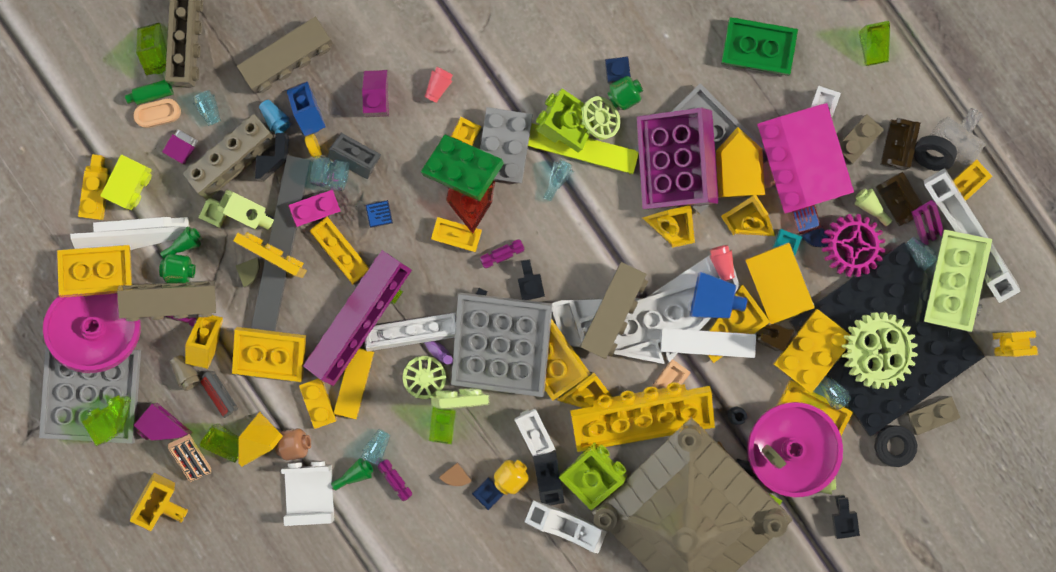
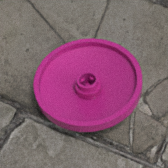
[43,293,141,373]
[747,402,843,497]

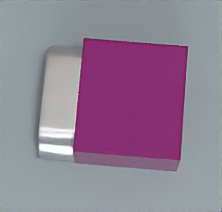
[162,129,198,165]

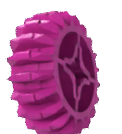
[821,214,885,277]

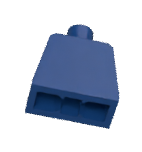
[689,272,747,318]

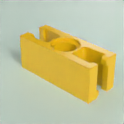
[993,331,1038,357]

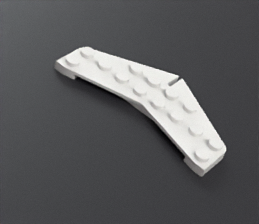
[551,254,739,364]

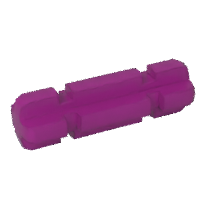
[480,239,525,269]
[377,459,413,501]

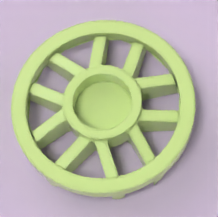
[581,96,620,140]
[403,355,446,399]

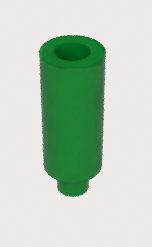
[125,80,174,105]

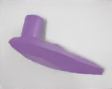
[424,341,453,365]

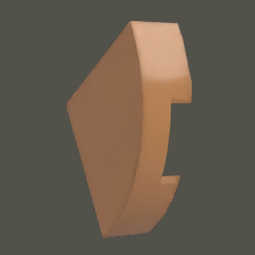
[439,462,472,486]

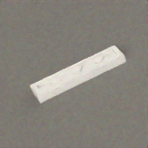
[365,313,456,352]
[660,328,756,358]

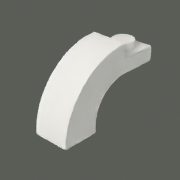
[525,500,607,553]

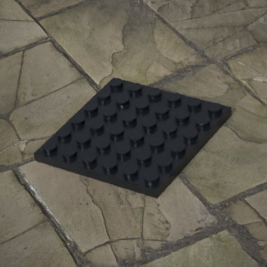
[789,242,985,436]

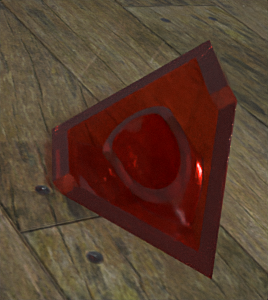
[446,180,495,234]

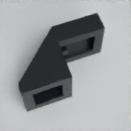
[255,133,289,181]
[533,452,565,506]

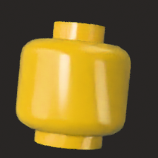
[494,460,528,495]

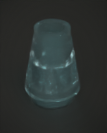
[193,90,221,126]
[905,236,938,271]
[818,375,851,410]
[361,429,391,465]

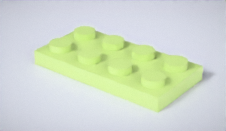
[924,230,993,332]
[431,388,489,409]

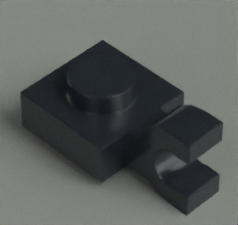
[518,259,545,300]
[832,495,860,539]

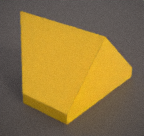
[721,194,775,236]
[643,205,695,248]
[557,372,612,408]
[238,412,283,467]

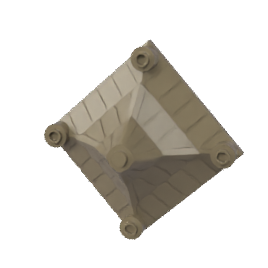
[591,417,793,572]

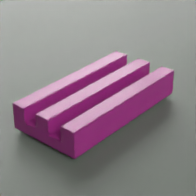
[912,200,944,246]

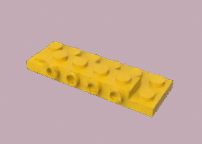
[570,382,715,452]

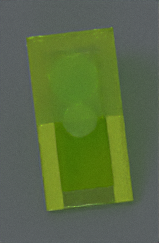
[136,23,167,76]

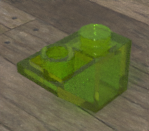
[82,395,131,446]

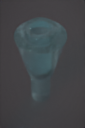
[543,159,575,202]

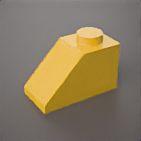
[185,315,223,369]

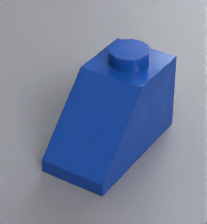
[286,81,326,136]

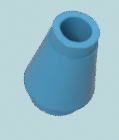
[259,100,291,134]

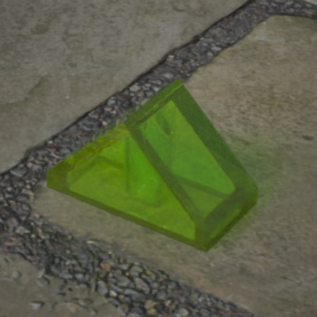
[858,21,890,66]
[429,406,458,445]
[199,423,239,463]

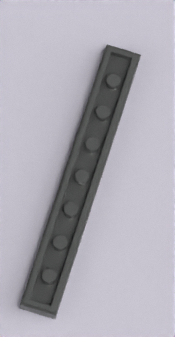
[251,155,311,332]

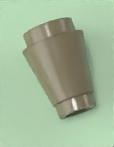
[170,355,201,391]

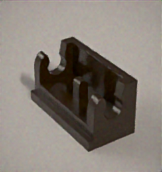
[880,118,921,171]
[876,172,923,226]
[756,324,795,352]

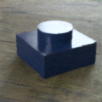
[605,56,631,83]

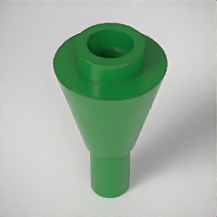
[160,227,202,259]
[331,458,373,491]

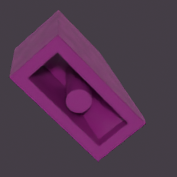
[362,70,389,117]
[134,403,193,441]

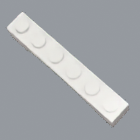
[924,168,1021,303]

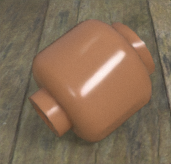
[275,428,311,461]

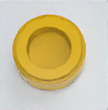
[305,134,322,158]

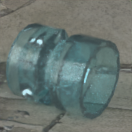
[310,156,349,191]

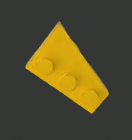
[707,284,770,363]

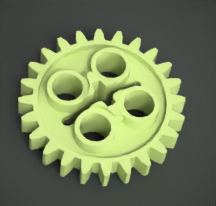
[842,312,918,389]

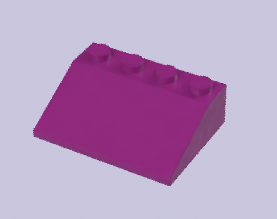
[637,107,718,209]

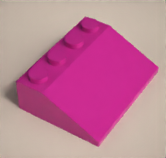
[757,103,854,214]

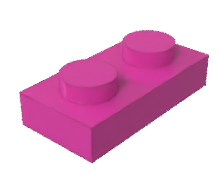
[288,189,340,227]

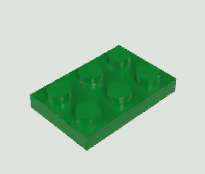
[721,17,798,76]
[421,134,504,201]

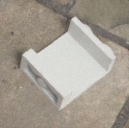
[281,461,334,526]

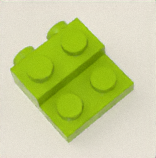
[536,88,594,152]
[559,442,627,511]

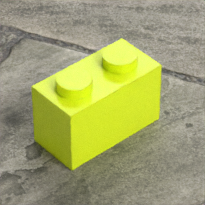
[100,154,152,210]

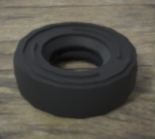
[913,136,957,171]
[874,425,918,467]

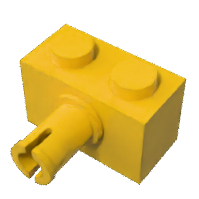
[130,473,188,531]

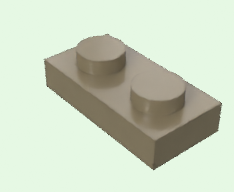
[840,114,884,164]
[906,396,961,435]

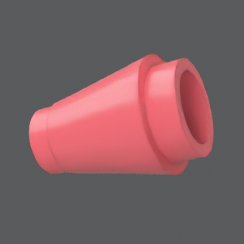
[424,67,453,103]
[709,245,735,281]

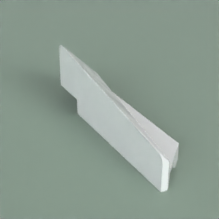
[71,217,189,250]

